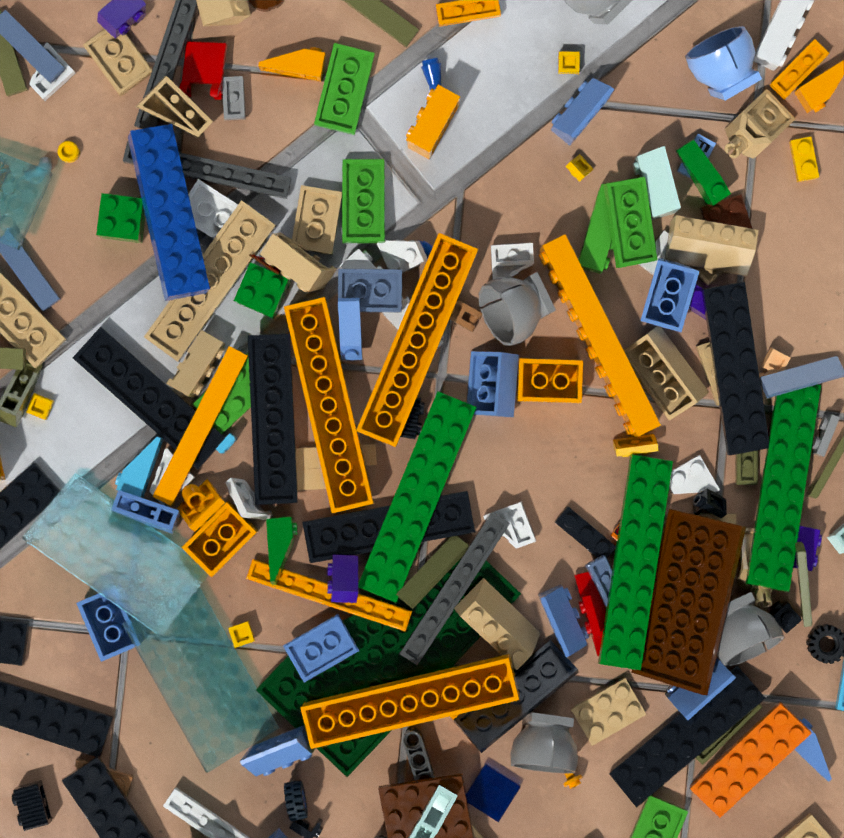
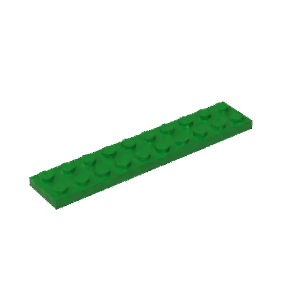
[746,384,821,592]
[358,391,476,603]
[598,455,673,670]

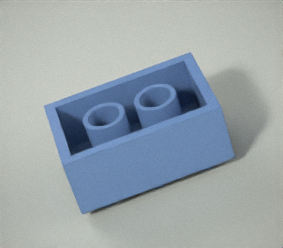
[76,584,144,662]

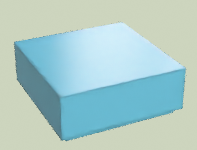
[216,433,237,454]

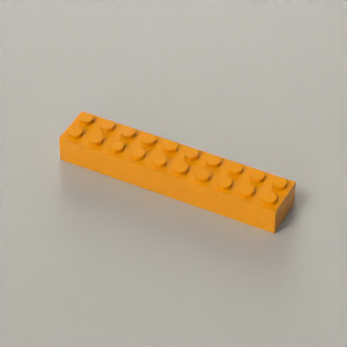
[356,233,478,447]
[538,234,661,437]
[284,297,374,513]
[300,654,520,749]

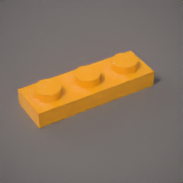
[436,0,501,27]
[769,39,830,100]

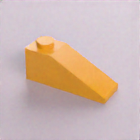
[258,47,326,82]
[794,60,844,113]

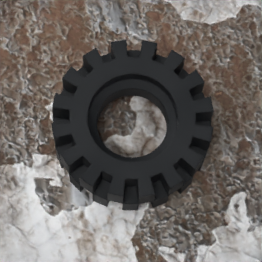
[806,624,844,664]

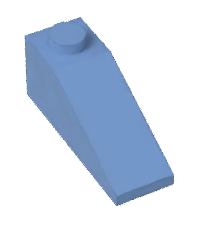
[338,298,362,360]
[111,490,180,534]
[794,717,832,782]

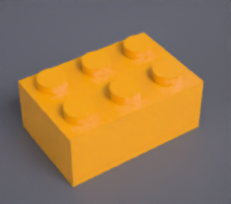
[406,85,460,160]
[517,358,583,404]
[181,501,259,577]

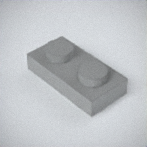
[222,76,246,120]
[812,414,840,457]

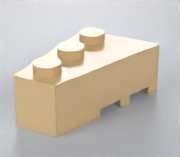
[135,76,213,137]
[260,233,337,292]
[166,330,226,398]

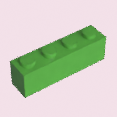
[578,184,613,274]

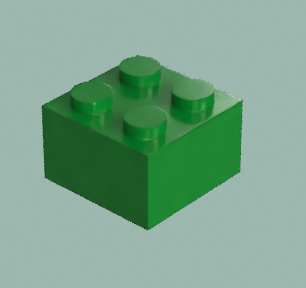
[96,193,146,243]
[233,262,291,319]

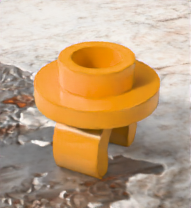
[563,773,583,789]

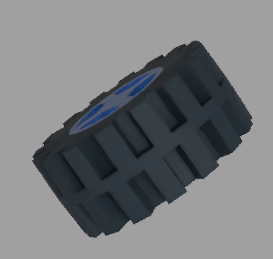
[284,780,308,821]

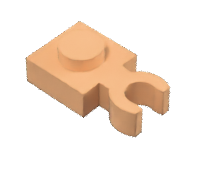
[759,347,791,377]

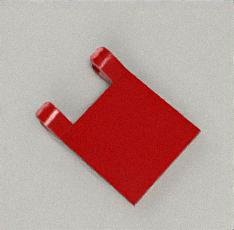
[179,41,227,100]

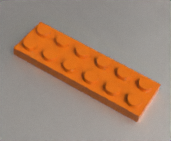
[690,702,812,818]

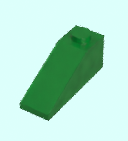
[676,139,731,205]
[266,517,298,585]

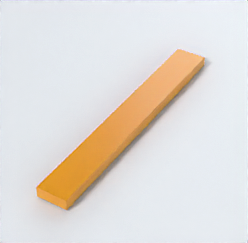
[152,346,248,506]
[246,559,412,631]

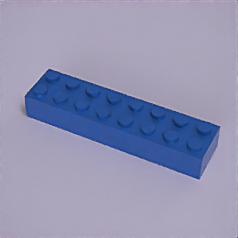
[128,124,210,301]

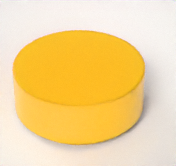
[57,141,80,163]

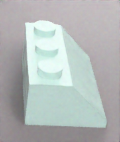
[633,146,681,220]

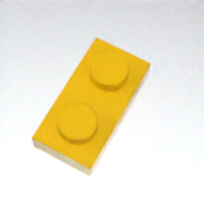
[789,136,819,183]
[613,434,659,457]

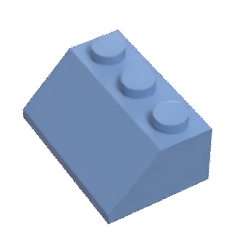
[551,78,614,146]
[640,258,699,332]
[467,351,519,417]
[538,585,589,657]
[665,657,736,720]
[240,725,316,776]

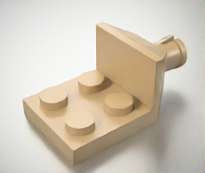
[725,89,796,159]
[736,528,774,608]

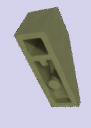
[0,359,43,428]

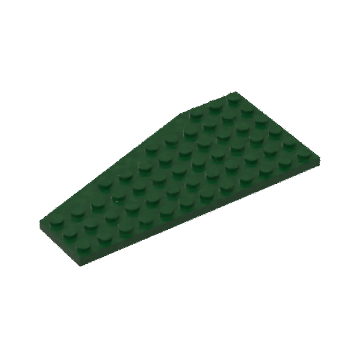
[256,557,521,777]

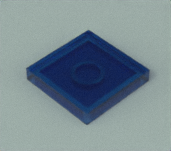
[466,763,521,822]

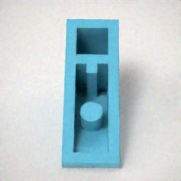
[115,437,164,498]

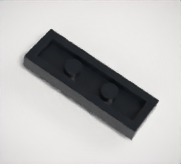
[555,506,616,558]

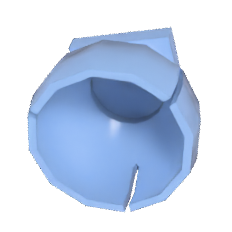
[685,26,762,101]

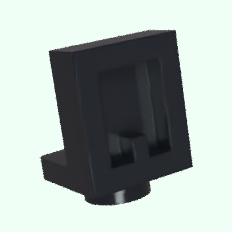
[693,488,727,519]
[769,600,802,634]
[289,818,323,838]

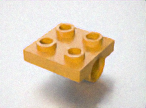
[177,480,225,532]

